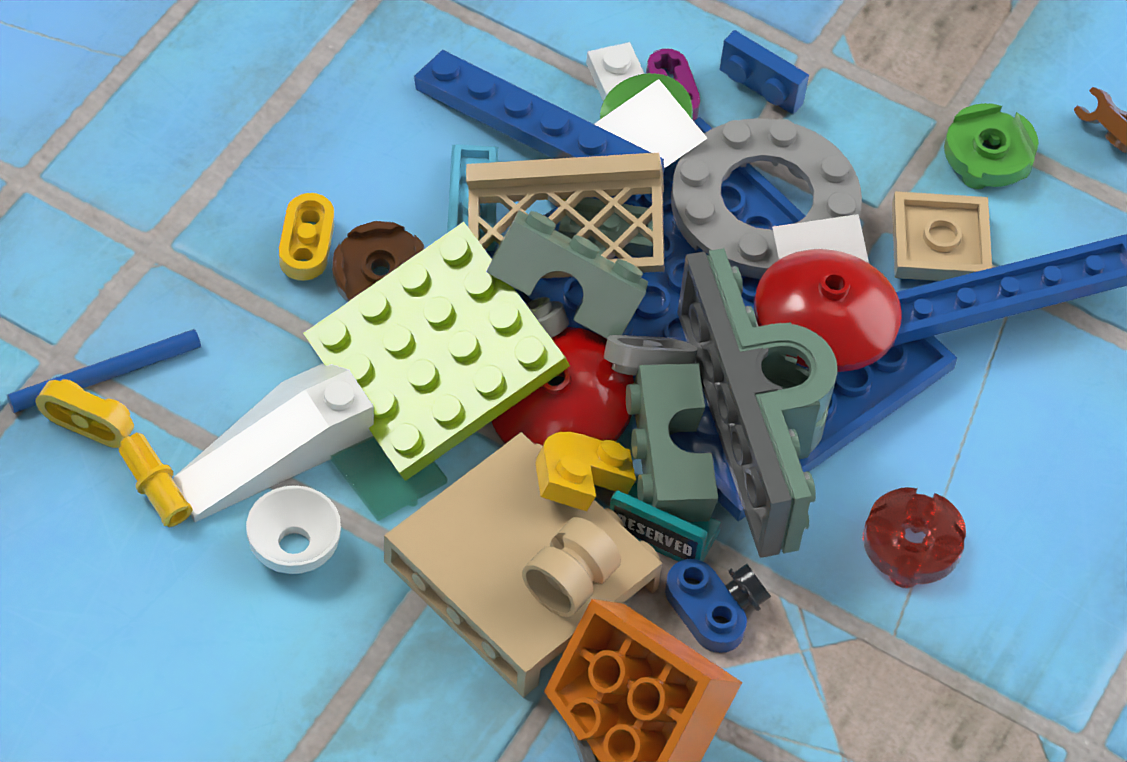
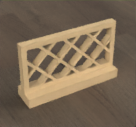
[466,152,665,278]

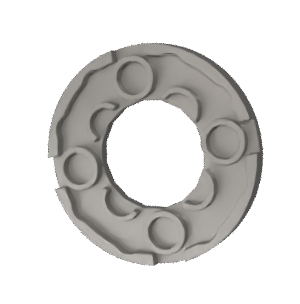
[671,118,862,279]

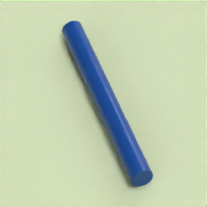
[7,329,201,413]

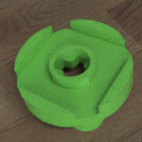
[944,103,1039,189]

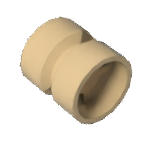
[522,517,621,617]

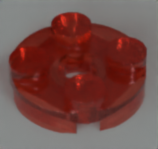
[862,487,966,588]

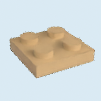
[892,191,992,281]

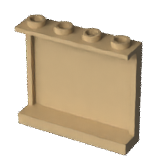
[384,432,662,697]

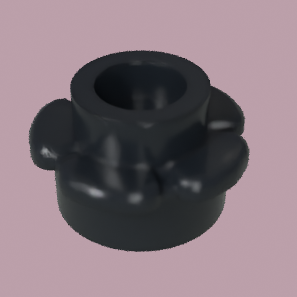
[725,563,771,611]

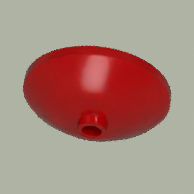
[754,249,902,372]
[491,327,634,446]

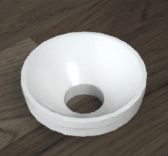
[246,485,341,574]

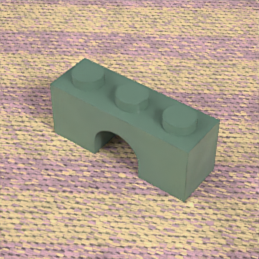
[486,210,648,338]
[626,363,718,522]

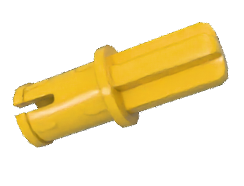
[119,432,193,527]

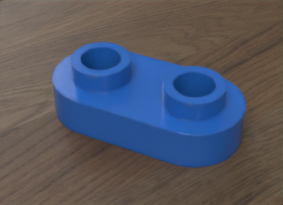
[665,559,747,653]

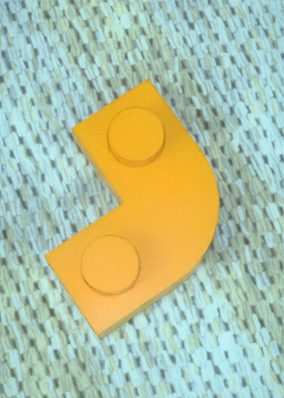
[535,432,636,511]

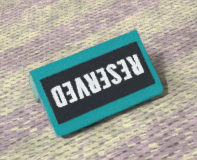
[610,483,721,562]

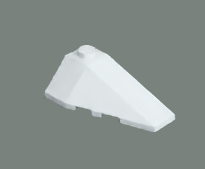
[172,363,374,522]

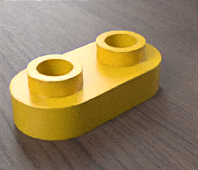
[279,193,334,281]
[35,379,134,448]

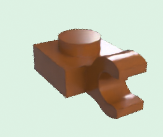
[1074,87,1127,153]

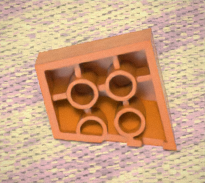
[544,599,742,762]

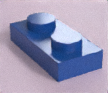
[719,30,809,115]

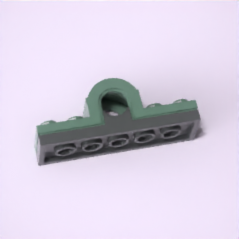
[677,248,837,558]

